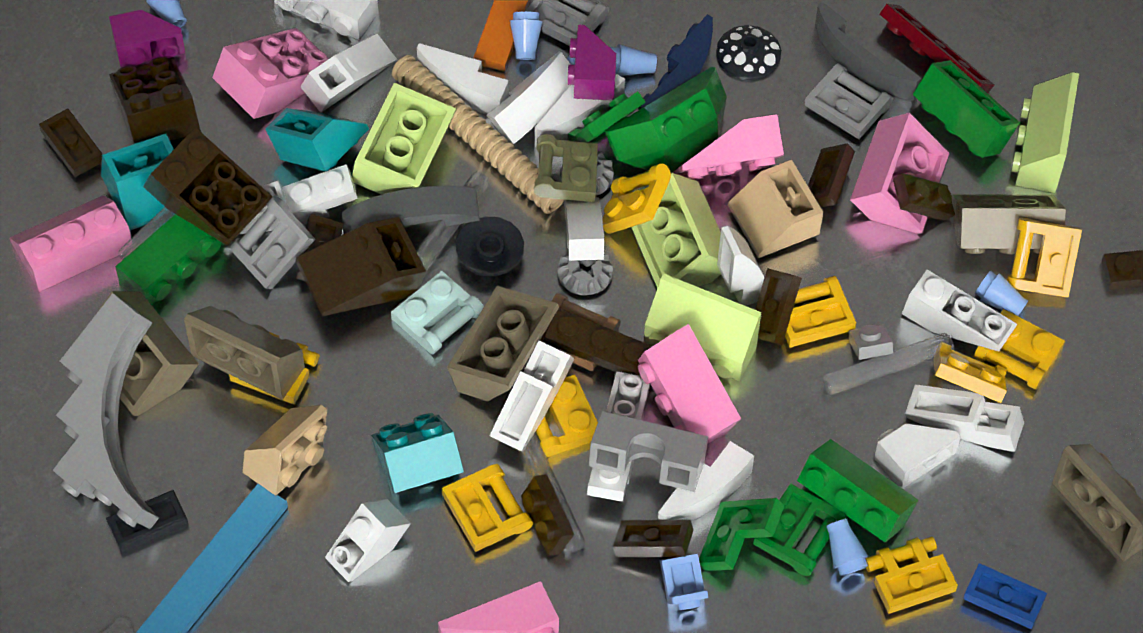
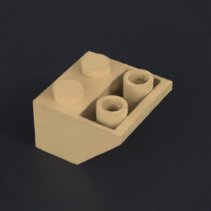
[728,160,823,258]
[243,405,327,496]

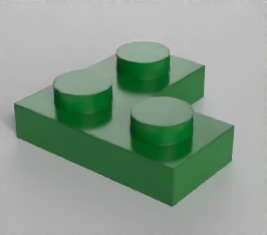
[699,498,784,571]

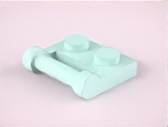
[391,271,484,354]

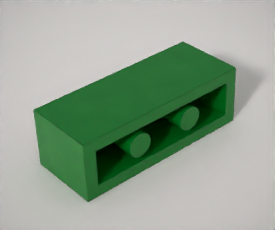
[913,60,1020,158]
[115,214,222,305]
[797,439,918,542]

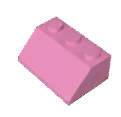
[850,113,949,234]
[10,195,133,292]
[638,324,741,444]

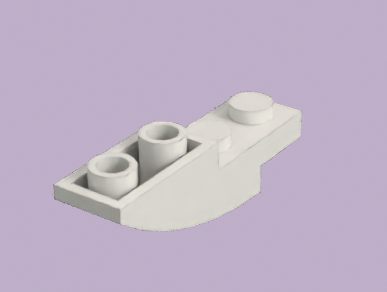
[240,164,358,234]
[587,371,650,502]

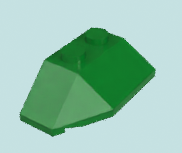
[605,67,727,172]

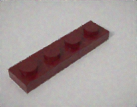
[879,4,994,93]

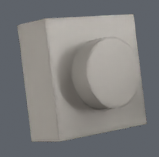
[849,324,893,360]

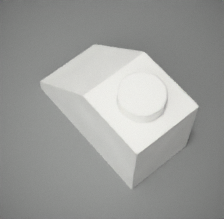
[874,424,961,488]

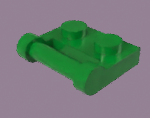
[567,91,645,143]
[753,483,846,576]

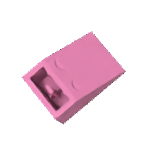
[212,28,328,119]
[673,114,784,180]

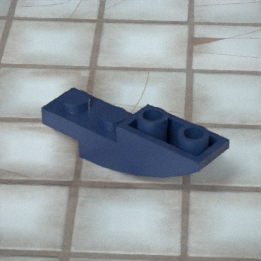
[638,14,713,110]

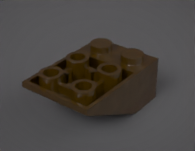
[109,57,201,144]
[143,127,273,246]
[296,217,426,316]

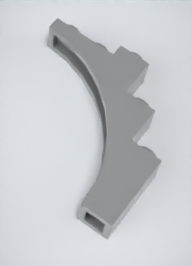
[53,293,159,529]

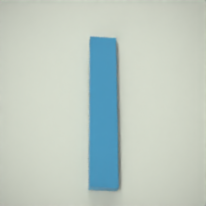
[136,484,288,633]

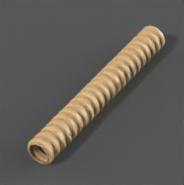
[391,55,564,214]

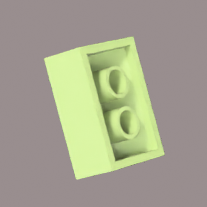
[1011,72,1079,193]
[352,83,456,194]
[631,173,721,288]
[644,273,761,381]

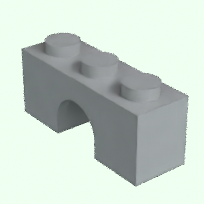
[589,411,708,492]

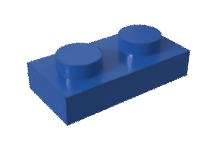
[963,563,1047,629]

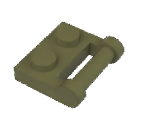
[534,134,598,202]

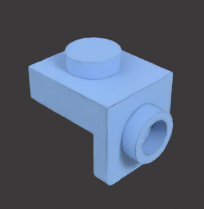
[660,554,709,610]

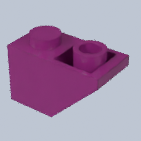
[109,10,185,67]
[568,25,616,101]

